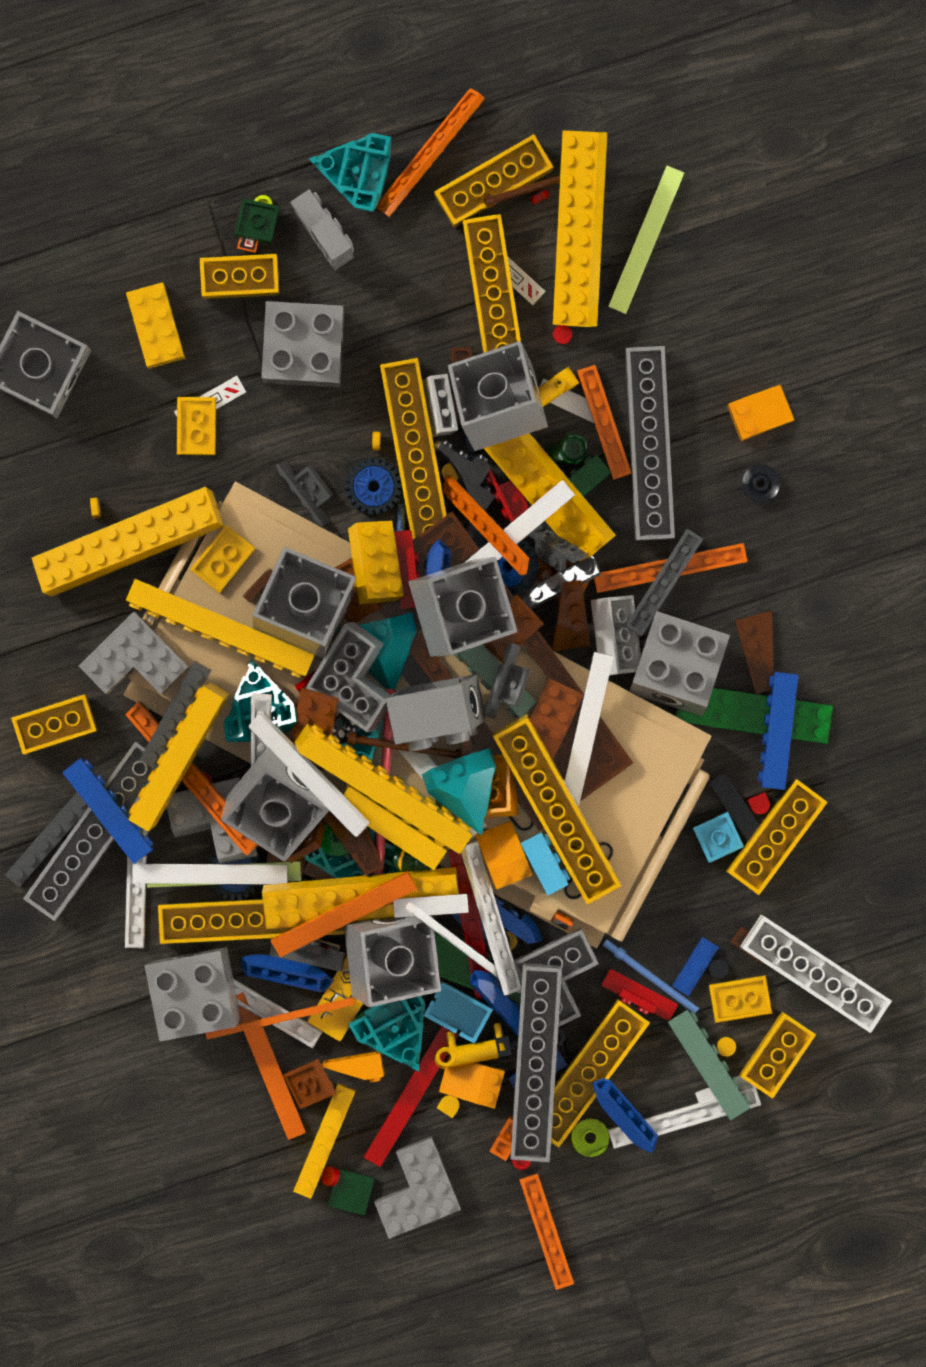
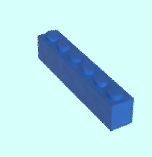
[758,672,798,790]
[62,758,154,864]

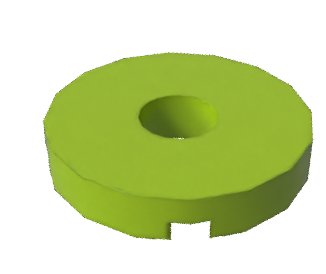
[571,1118,610,1157]

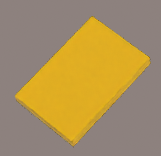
[177,397,216,455]
[190,525,256,594]
[709,975,772,1023]

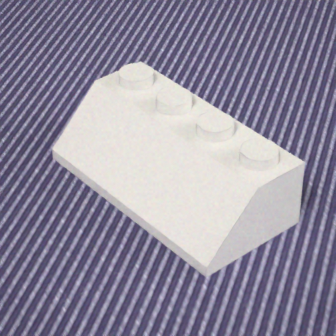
[591,595,641,675]

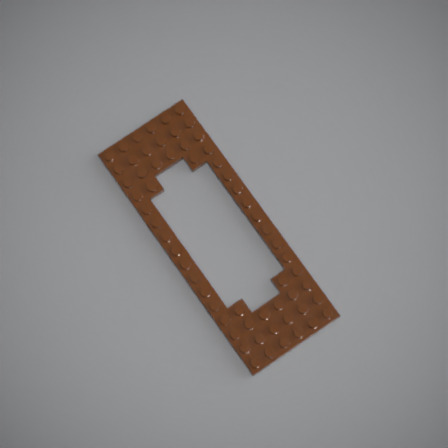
[379,512,633,831]

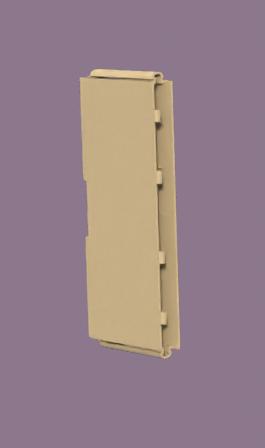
[123,482,712,948]

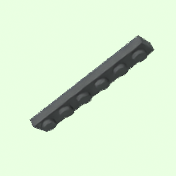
[625,529,703,636]
[513,556,602,609]
[140,661,212,769]
[5,792,89,888]

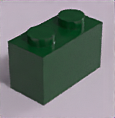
[568,455,611,497]

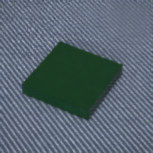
[234,199,280,244]
[328,1168,375,1216]

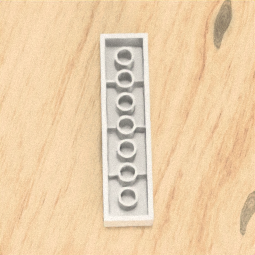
[740,915,892,1033]

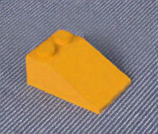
[727,385,794,441]
[484,755,518,819]
[475,821,532,890]
[322,1051,384,1082]
[439,1056,505,1109]

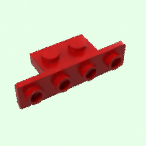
[485,469,529,523]
[394,530,421,609]
[602,969,678,1021]

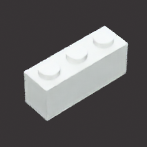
[422,374,458,437]

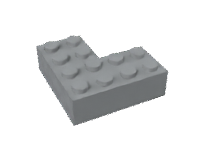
[290,189,354,271]
[79,612,190,695]
[306,622,390,732]
[167,778,258,864]
[514,928,599,1026]
[375,1136,461,1239]

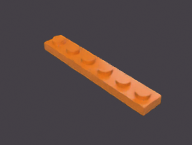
[577,365,632,480]
[519,1173,574,1290]

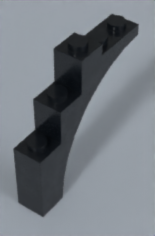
[433,440,495,549]

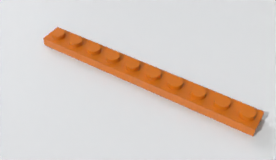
[125,701,258,855]

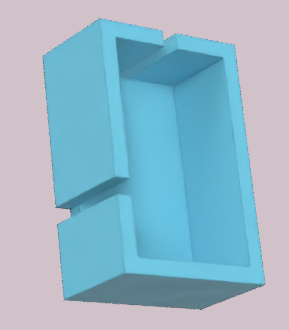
[520,832,570,895]
[424,981,493,1044]

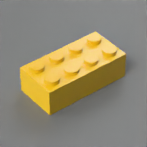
[200,254,280,299]
[126,282,185,369]
[348,521,404,604]
[11,694,98,755]
[739,1012,816,1099]

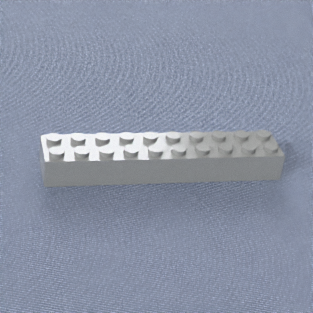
[625,346,675,541]
[23,742,155,921]
[511,963,563,1162]

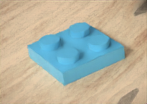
[693,812,744,863]

